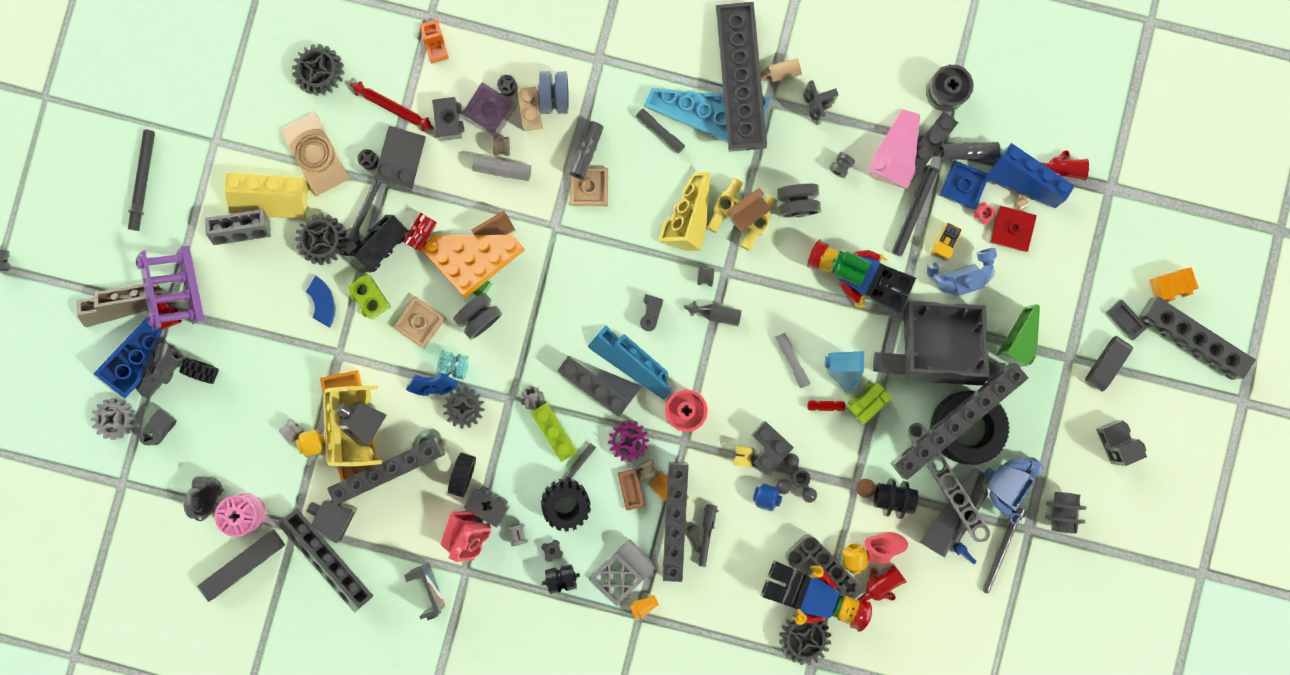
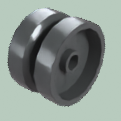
[926,64,974,112]
[777,183,822,218]
[453,293,503,341]

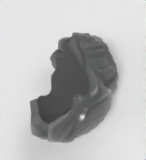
[183,476,224,522]

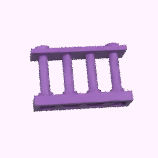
[135,246,205,331]

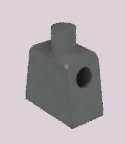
[336,402,387,446]
[306,499,358,543]

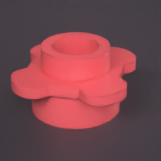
[973,202,995,225]

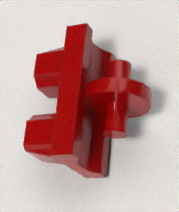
[403,212,438,252]

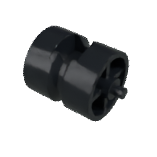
[542,564,580,595]

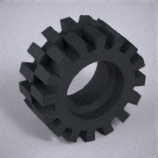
[179,357,219,384]

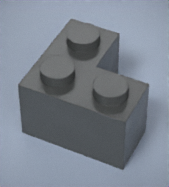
[1096,420,1147,466]
[751,421,794,476]

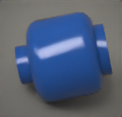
[753,484,783,512]

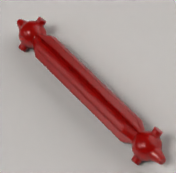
[350,81,434,132]

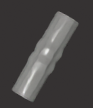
[472,155,532,181]

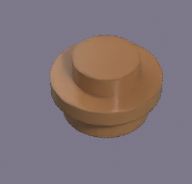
[856,478,876,498]

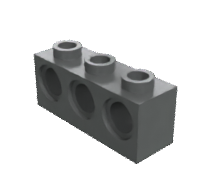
[205,209,271,246]

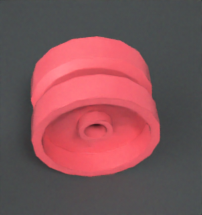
[665,389,708,432]

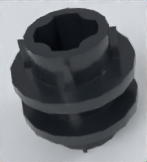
[873,478,918,519]

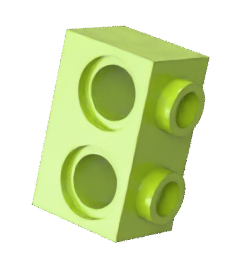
[348,274,391,320]

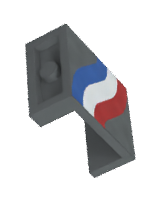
[404,563,445,621]

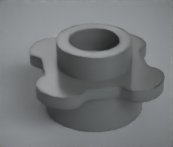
[541,540,563,562]

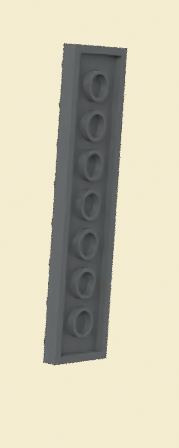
[716,2,767,152]

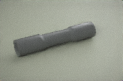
[636,108,686,154]

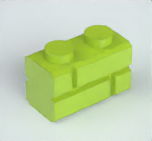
[846,382,892,425]

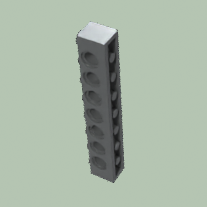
[890,363,1029,480]

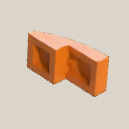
[419,19,449,64]

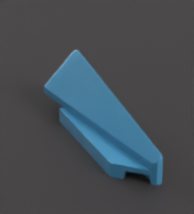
[588,325,673,400]

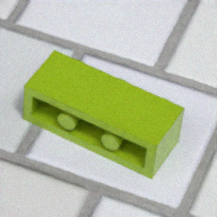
[530,403,578,462]

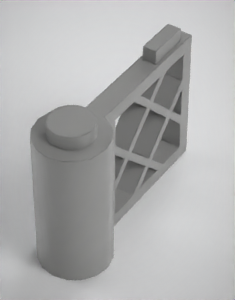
[589,538,657,606]

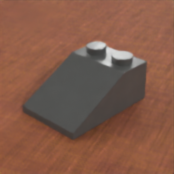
[374,126,426,191]

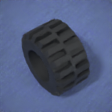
[541,478,591,532]

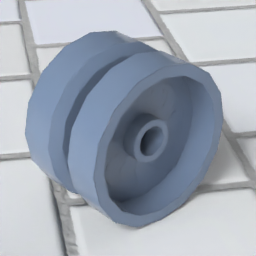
[538,71,569,114]

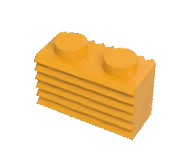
[1149,267,1199,302]

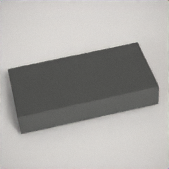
[1106,299,1148,341]

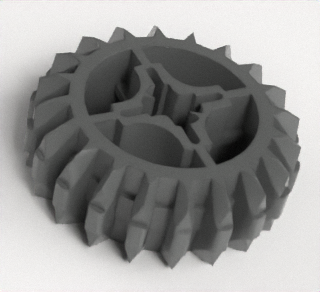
[292,44,345,96]
[294,213,348,265]
[779,614,831,665]

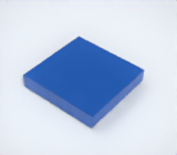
[939,160,988,210]

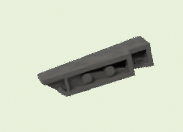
[920,468,988,558]

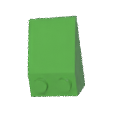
[996,304,1040,367]

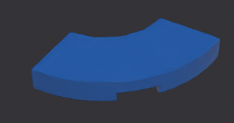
[306,275,336,328]
[406,373,458,396]

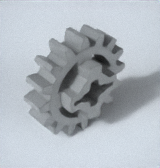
[91,398,136,440]

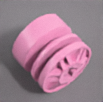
[214,493,266,537]

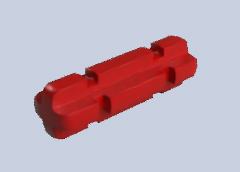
[807,400,845,411]

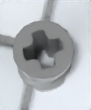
[507,523,528,546]

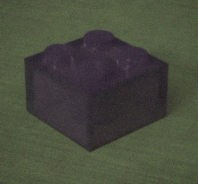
[462,82,517,137]

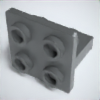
[803,80,839,125]

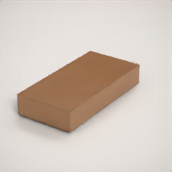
[618,469,645,511]

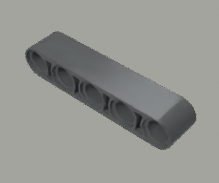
[197,529,286,602]

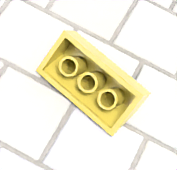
[224,172,309,219]

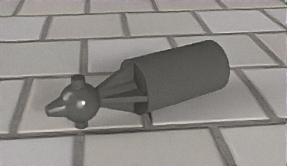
[684,301,742,327]

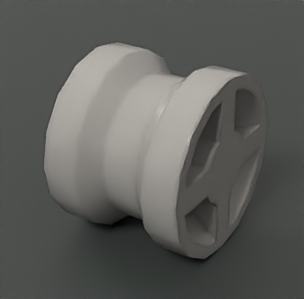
[278,418,304,443]

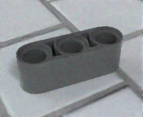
[1085,335,1133,392]

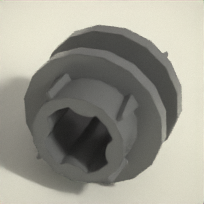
[1045,491,1087,534]

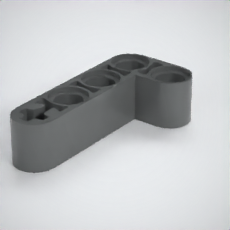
[786,534,860,597]

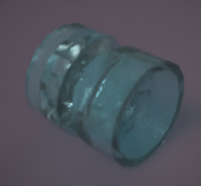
[436,350,469,380]

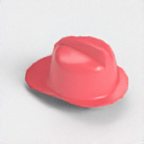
[864,532,908,564]

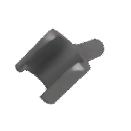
[687,523,701,552]

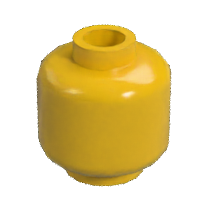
[296,429,325,457]
[842,543,868,574]

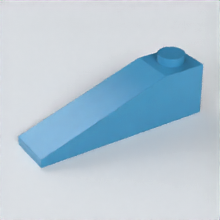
[824,351,865,392]

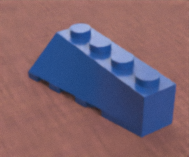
[984,143,1075,208]

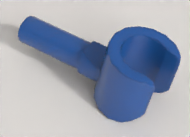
[952,542,977,564]

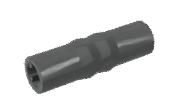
[569,121,604,180]
[939,142,1001,160]

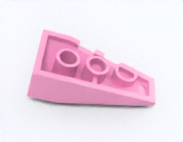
[868,109,921,190]

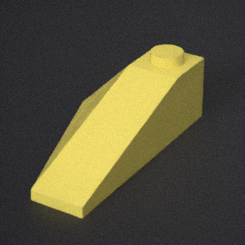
[658,172,710,251]

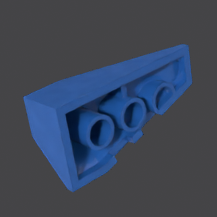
[93,317,163,399]

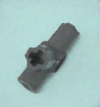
[136,343,184,398]

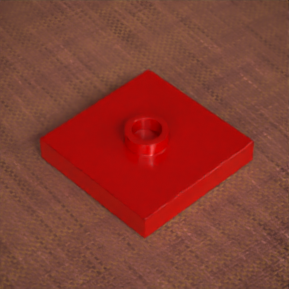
[989,206,1037,252]

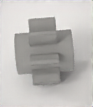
[520,386,545,410]

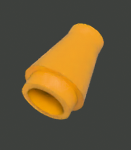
[629,595,659,620]

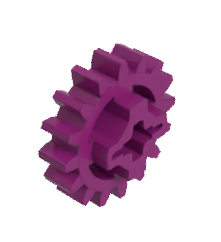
[608,420,650,462]

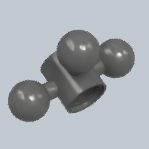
[776,453,817,503]

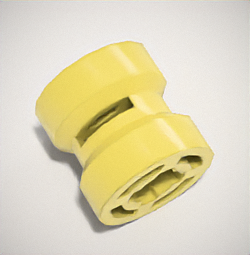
[733,446,754,468]

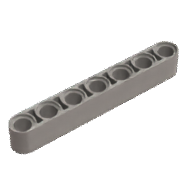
[907,423,990,542]

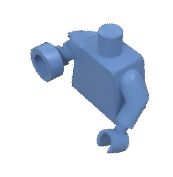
[927,248,997,296]
[983,457,1043,525]

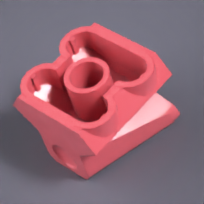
[440,510,491,562]

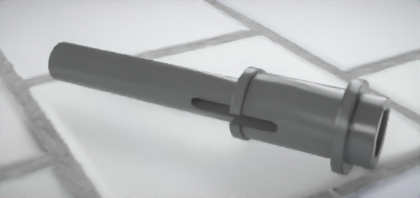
[698,504,719,567]

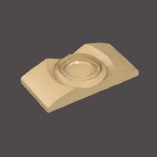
[281,112,350,196]

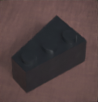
[341,215,409,273]

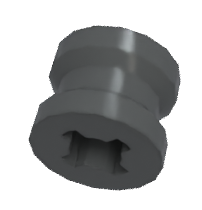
[497,74,518,97]
[357,149,379,170]
[697,266,714,287]

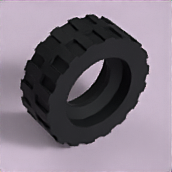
[447,452,476,498]

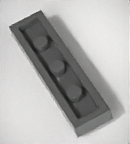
[911,111,959,183]

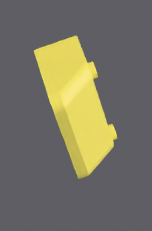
[323,385,382,467]

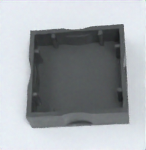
[904,300,990,386]

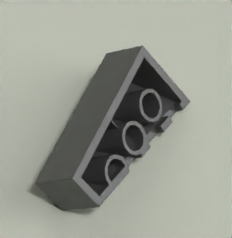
[557,356,642,417]

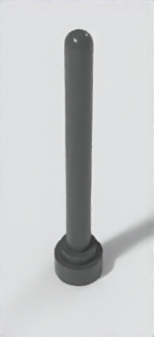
[343,181,381,242]
[982,507,1027,594]

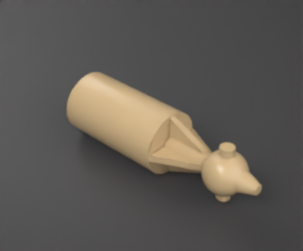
[761,58,802,82]

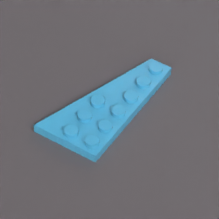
[644,88,771,151]

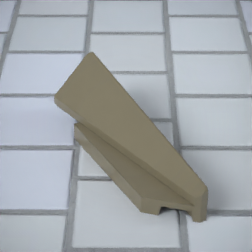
[77,284,175,327]

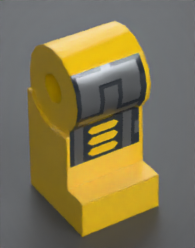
[930,222,962,261]

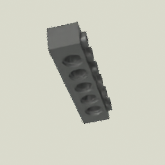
[1138,296,1256,380]
[327,437,446,506]
[662,461,689,582]
[279,508,373,613]

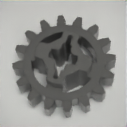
[442,387,485,429]

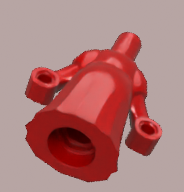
[1041,150,1089,181]
[857,564,907,602]

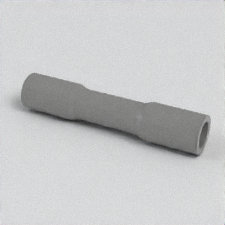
[775,333,811,389]

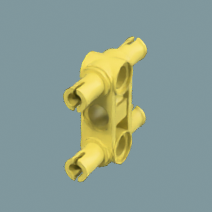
[706,177,777,251]

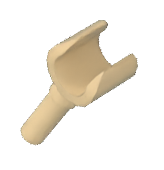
[1014,190,1028,211]

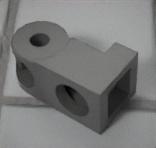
[640,294,664,331]

